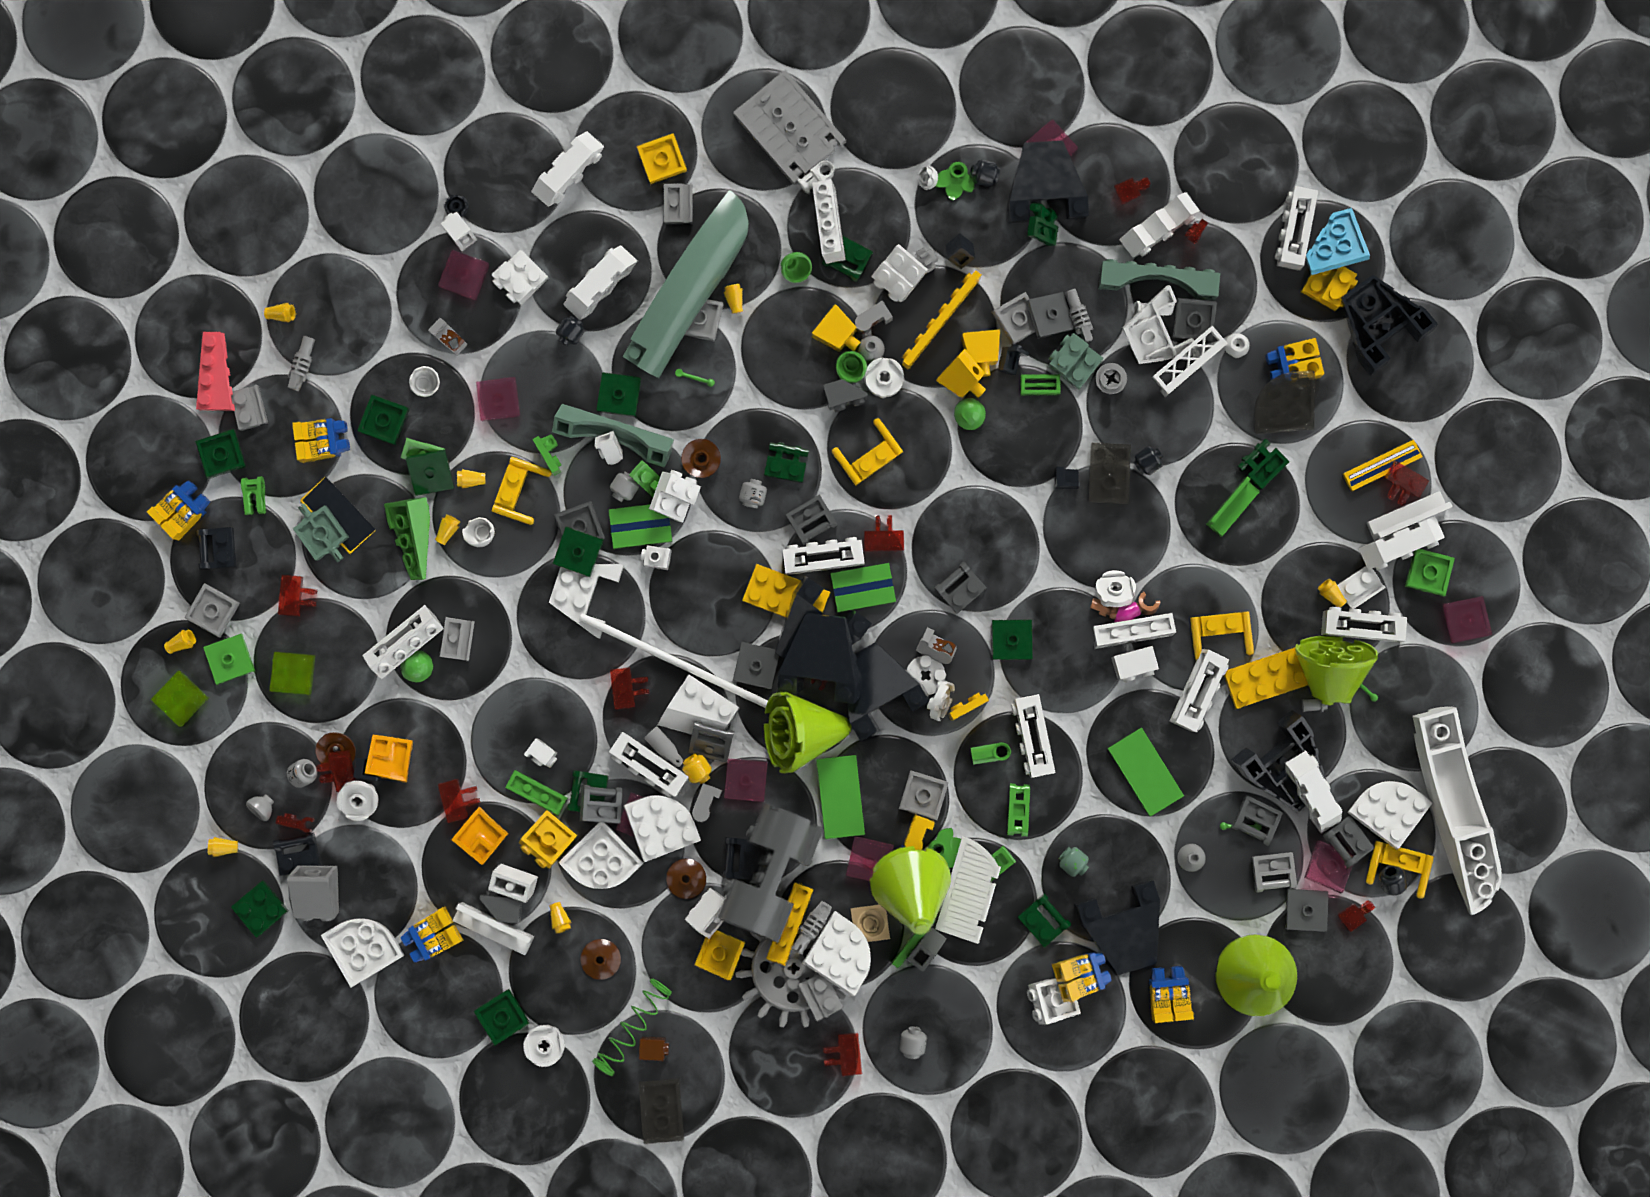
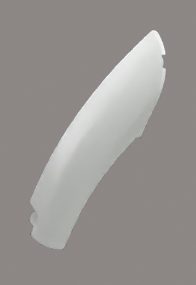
[1413,707,1502,915]

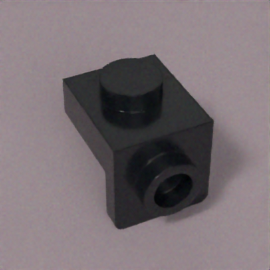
[998,344,1029,375]

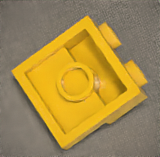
[1301,266,1358,311]
[519,810,577,869]

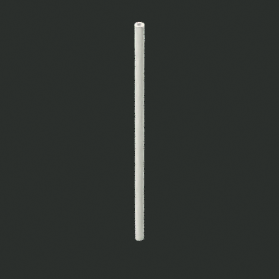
[579,613,768,708]

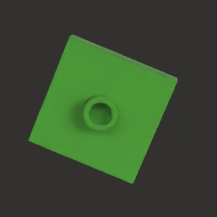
[1405,549,1455,597]
[203,634,255,685]

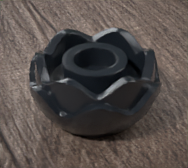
[444,195,469,218]

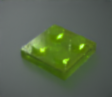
[270,652,315,695]
[151,670,209,727]

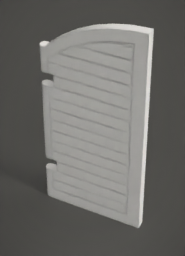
[935,836,1001,944]

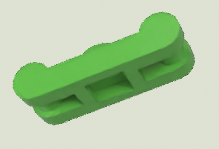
[1007,783,1030,837]

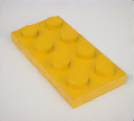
[742,564,830,618]
[1224,647,1308,709]

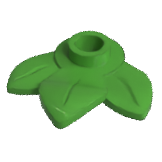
[935,162,974,201]
[928,828,961,868]

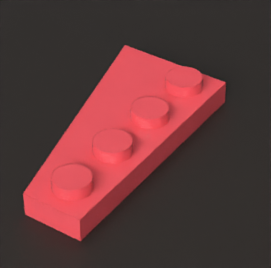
[196,332,235,411]

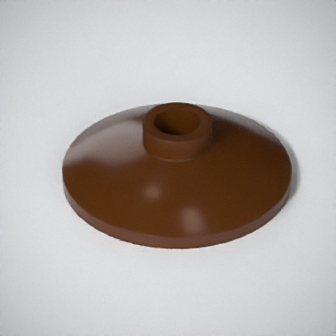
[681,439,721,478]
[315,732,356,770]
[666,858,706,899]
[581,939,621,980]

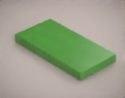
[1107,728,1184,817]
[816,755,865,839]

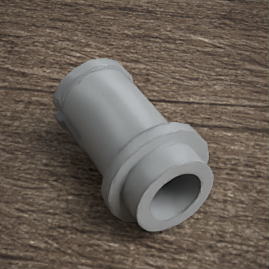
[1301,699,1328,712]

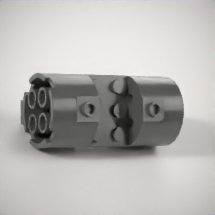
[717,804,824,943]

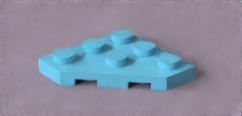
[1306,208,1370,275]

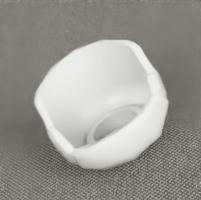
[409,366,440,397]
[462,517,495,547]

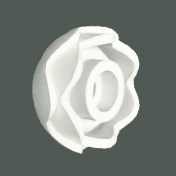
[918,165,938,190]
[1225,333,1250,358]

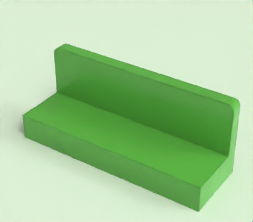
[1206,477,1260,537]

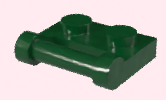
[822,236,873,282]
[567,770,609,812]
[1018,893,1071,948]

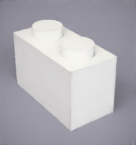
[441,212,477,251]
[1111,646,1159,683]
[488,864,538,903]
[685,888,724,939]

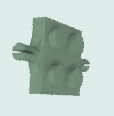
[293,504,349,562]

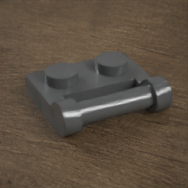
[786,494,838,545]
[934,561,987,614]
[688,721,734,763]
[580,785,622,824]
[1231,795,1283,846]
[1323,815,1374,869]

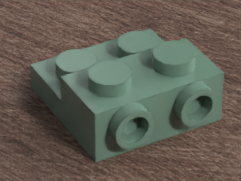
[1048,333,1104,390]

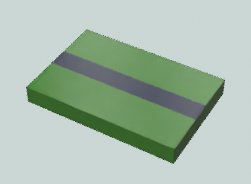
[609,504,673,549]
[831,563,896,613]

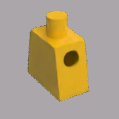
[812,304,861,352]
[961,329,1000,377]
[936,349,986,398]

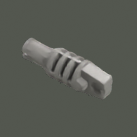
[1065,289,1093,343]
[288,336,315,391]
[791,901,832,955]

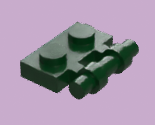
[1027,203,1059,246]
[1237,439,1290,490]
[764,442,809,483]

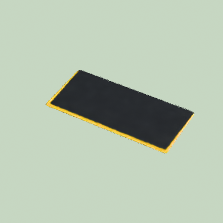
[300,477,376,554]

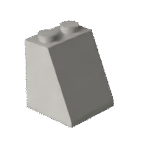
[287,866,339,921]

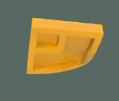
[365,735,413,783]
[451,807,509,865]

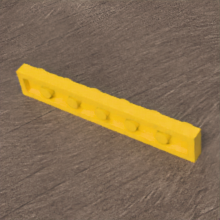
[902,270,982,369]

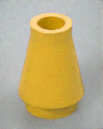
[723,284,743,314]
[264,303,296,322]
[457,469,485,489]
[435,514,460,545]
[1318,579,1347,607]
[164,629,196,654]
[208,837,238,857]
[549,902,572,933]

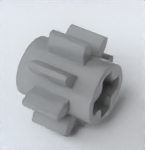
[915,247,938,273]

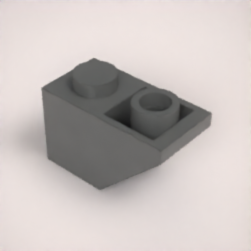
[823,379,868,412]
[480,891,523,923]
[906,927,947,972]

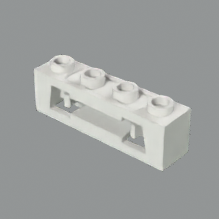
[812,179,845,264]
[1275,186,1318,271]
[783,537,864,575]
[362,605,444,679]
[1321,607,1407,642]
[1170,649,1229,732]
[1011,694,1055,778]
[609,732,688,798]

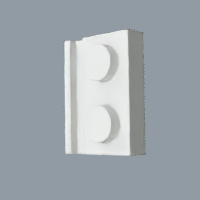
[1337,566,1386,609]

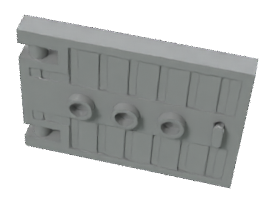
[733,70,846,185]

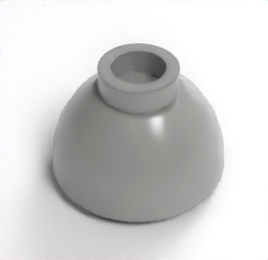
[857,336,885,363]
[246,794,274,821]
[1177,844,1206,872]

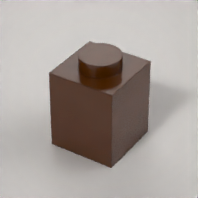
[639,1037,669,1061]

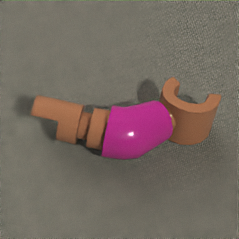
[1091,592,1160,622]

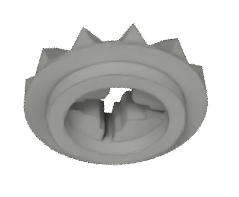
[1095,363,1127,395]

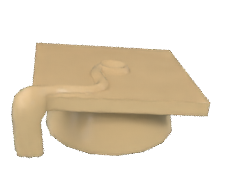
[851,905,890,942]

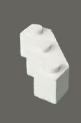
[531,132,604,207]
[1119,192,1200,258]
[563,245,637,320]
[1358,516,1445,571]
[1285,751,1343,833]

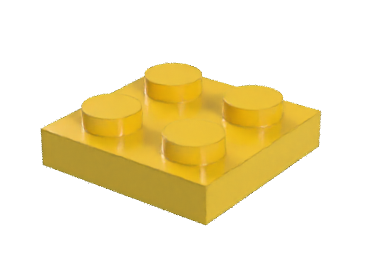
[637,133,687,184]
[948,693,989,721]
[695,930,745,980]

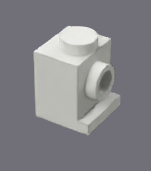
[595,431,623,465]
[641,545,672,570]
[524,738,557,768]

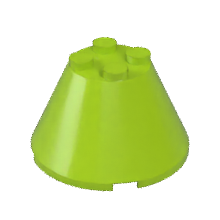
[1295,636,1378,705]

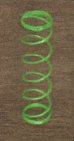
[592,978,672,1076]

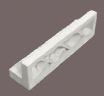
[1152,326,1228,397]
[1366,491,1453,541]
[1093,613,1176,649]
[453,902,535,955]

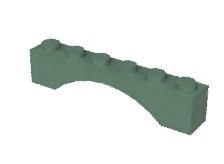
[1098,259,1220,301]
[552,404,674,468]

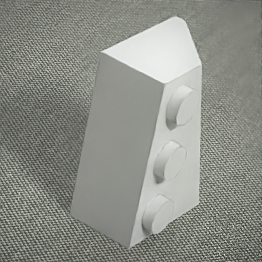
[658,675,740,740]

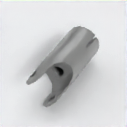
[644,727,683,767]

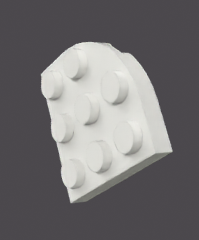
[1347,781,1433,850]
[623,795,701,862]
[558,822,644,889]
[803,911,871,997]
[321,918,405,987]

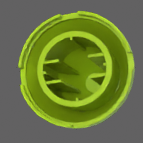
[764,692,852,773]
[870,846,951,934]
[1215,934,1297,1016]

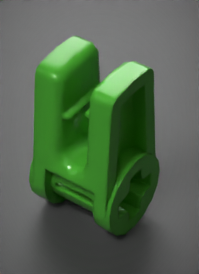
[241,476,266,515]

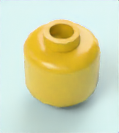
[682,754,712,784]

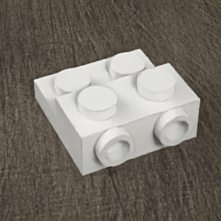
[871,244,928,302]
[492,249,549,305]
[649,470,701,523]
[1027,978,1081,1025]

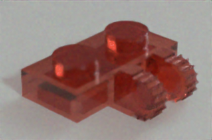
[1384,461,1430,506]
[864,515,904,552]
[278,575,318,616]
[610,667,650,710]
[316,750,356,792]
[438,779,481,823]
[823,1033,862,1076]

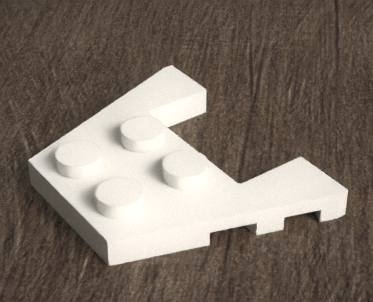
[1122,285,1200,364]
[549,564,624,639]

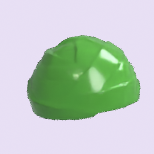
[781,252,812,283]
[836,351,867,383]
[954,398,986,430]
[400,650,433,682]

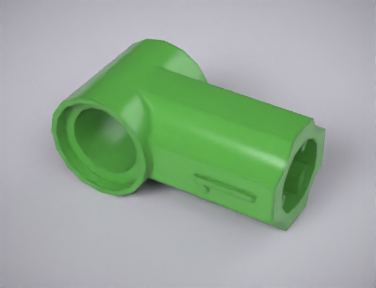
[971,742,1011,765]

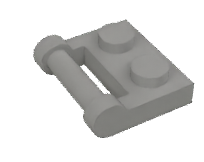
[1252,852,1297,893]

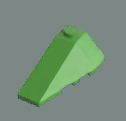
[384,497,430,580]

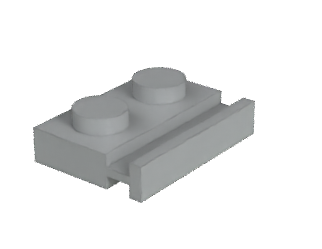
[664,184,693,224]
[231,385,268,431]
[439,617,475,661]
[799,974,843,1021]

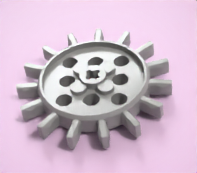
[736,926,846,1027]

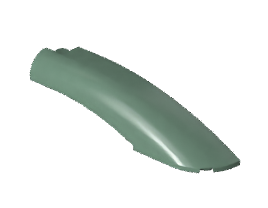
[623,190,749,378]

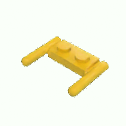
[832,418,903,486]
[492,457,552,525]
[1190,612,1254,660]
[1366,841,1434,899]

